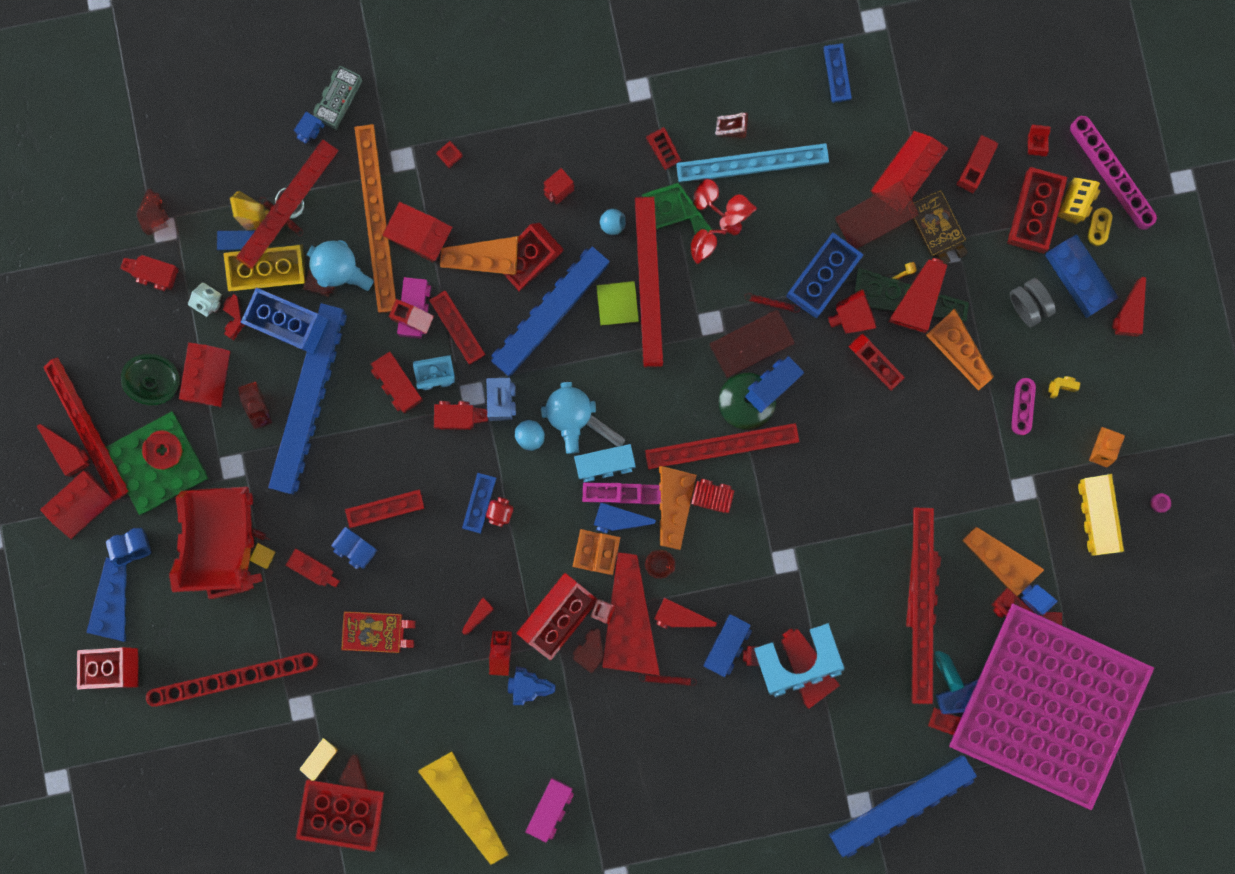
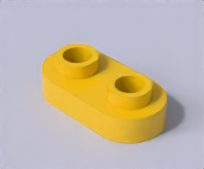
[1088,208,1112,246]

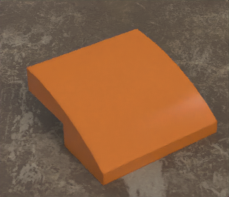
[573,529,621,575]

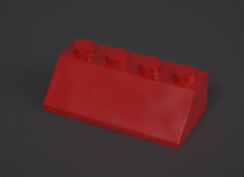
[870,131,948,213]
[516,573,597,660]

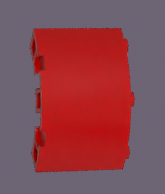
[169,487,254,592]

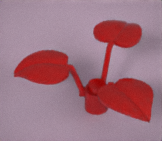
[691,179,757,264]

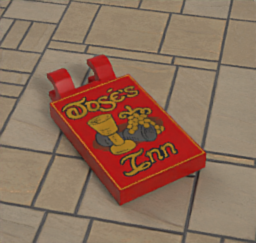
[341,611,416,653]

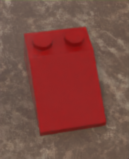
[382,202,453,263]
[504,223,564,291]
[77,648,138,689]

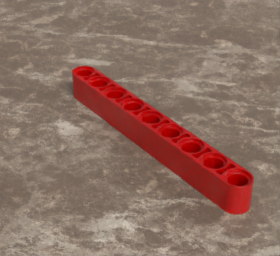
[635,197,663,367]
[146,653,318,706]

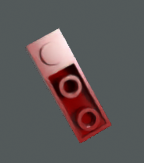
[956,135,999,193]

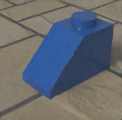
[1020,585,1057,615]

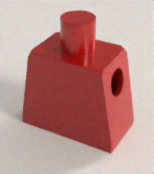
[828,290,876,333]

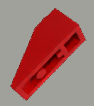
[1113,277,1146,336]
[849,333,905,390]
[37,424,90,477]
[654,598,717,629]

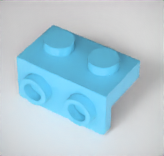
[413,355,455,390]

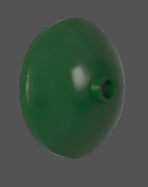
[121,354,180,405]
[719,373,776,430]

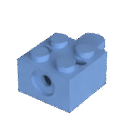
[487,378,516,421]

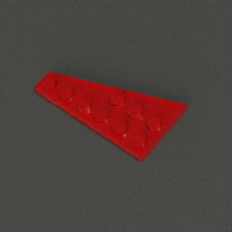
[602,552,660,675]

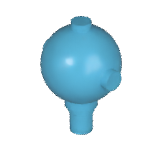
[306,240,374,291]
[541,382,596,454]

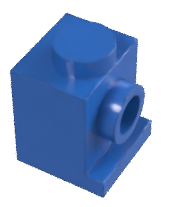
[294,112,325,144]

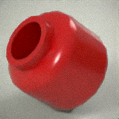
[486,497,514,527]

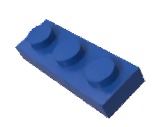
[824,43,851,103]
[462,473,496,534]

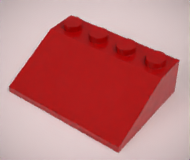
[296,780,384,852]

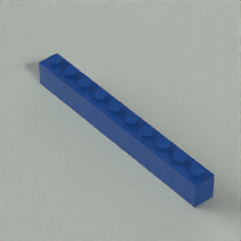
[268,303,347,495]

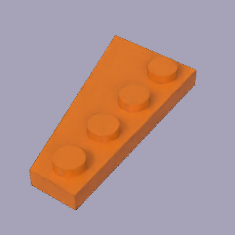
[440,236,519,275]
[926,309,993,391]
[659,466,697,550]
[962,527,1044,596]

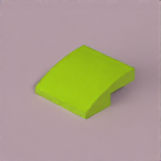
[597,281,639,325]

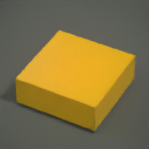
[250,543,276,569]

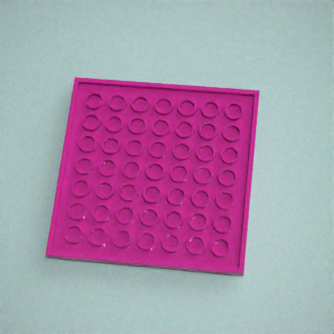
[949,604,1154,810]

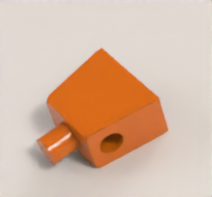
[1089,427,1125,468]

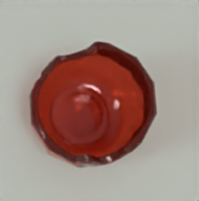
[645,549,675,579]

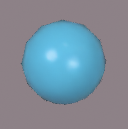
[600,209,626,235]

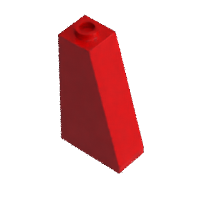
[889,258,947,333]
[781,628,840,709]

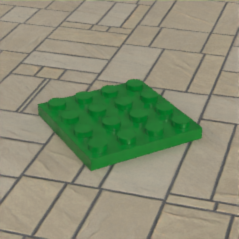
[105,412,209,515]

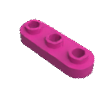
[1011,378,1036,435]

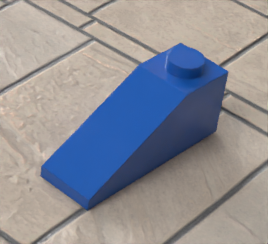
[594,503,656,533]

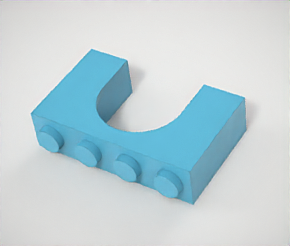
[754,624,844,697]

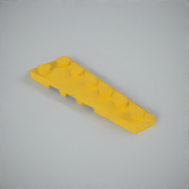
[418,752,508,864]

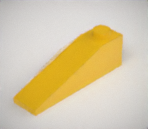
[230,191,269,231]

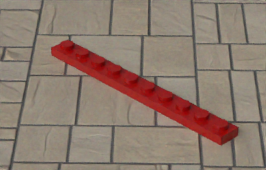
[912,508,934,704]

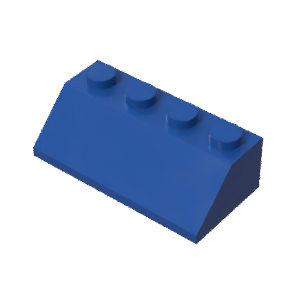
[1045,234,1119,318]

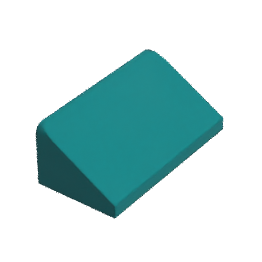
[935,651,964,692]

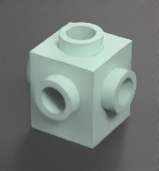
[188,282,222,317]

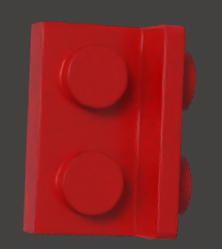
[991,588,1036,618]

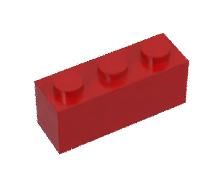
[371,351,423,413]

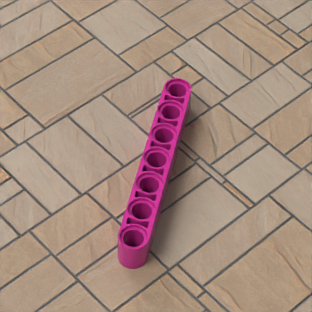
[1070,116,1157,230]

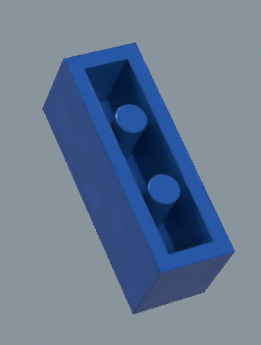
[745,356,804,413]
[703,614,752,677]

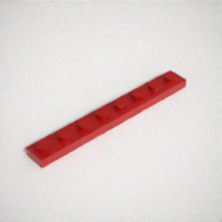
[236,140,338,270]
[43,357,129,501]
[645,423,799,470]

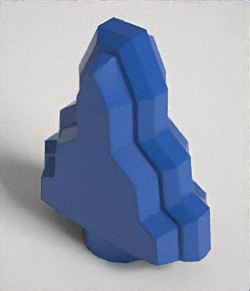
[508,666,555,705]

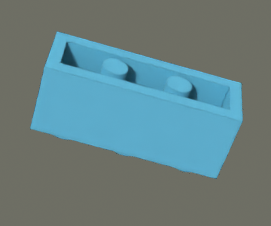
[574,444,636,483]

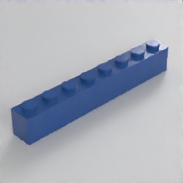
[491,246,610,378]
[829,755,977,857]

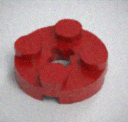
[142,431,182,470]

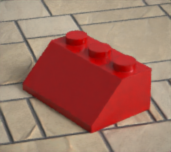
[179,342,231,407]
[40,470,113,539]

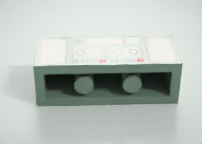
[313,66,362,130]

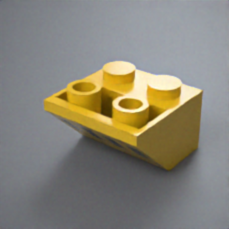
[1057,178,1100,225]

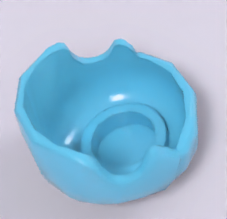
[514,420,545,451]

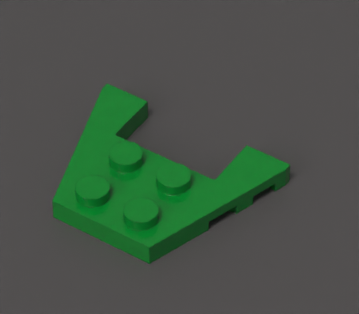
[642,183,712,250]

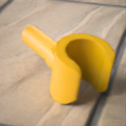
[892,262,917,280]

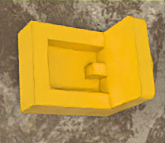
[1048,376,1080,398]

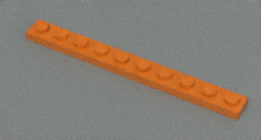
[355,124,396,314]

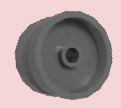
[1010,278,1056,327]

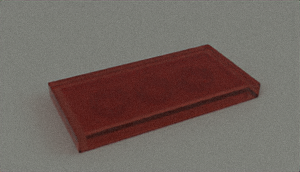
[835,181,920,249]
[709,310,795,378]

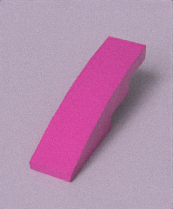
[582,483,661,505]

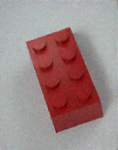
[1007,167,1068,254]

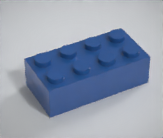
[786,232,864,319]
[241,288,328,354]

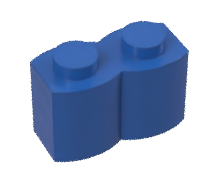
[331,527,378,569]
[106,528,152,567]

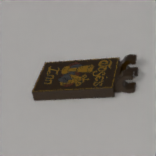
[906,190,968,265]

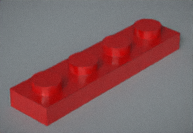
[429,290,486,365]
[345,490,425,528]

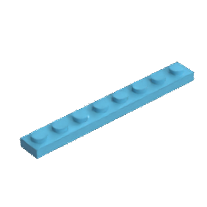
[676,143,829,183]

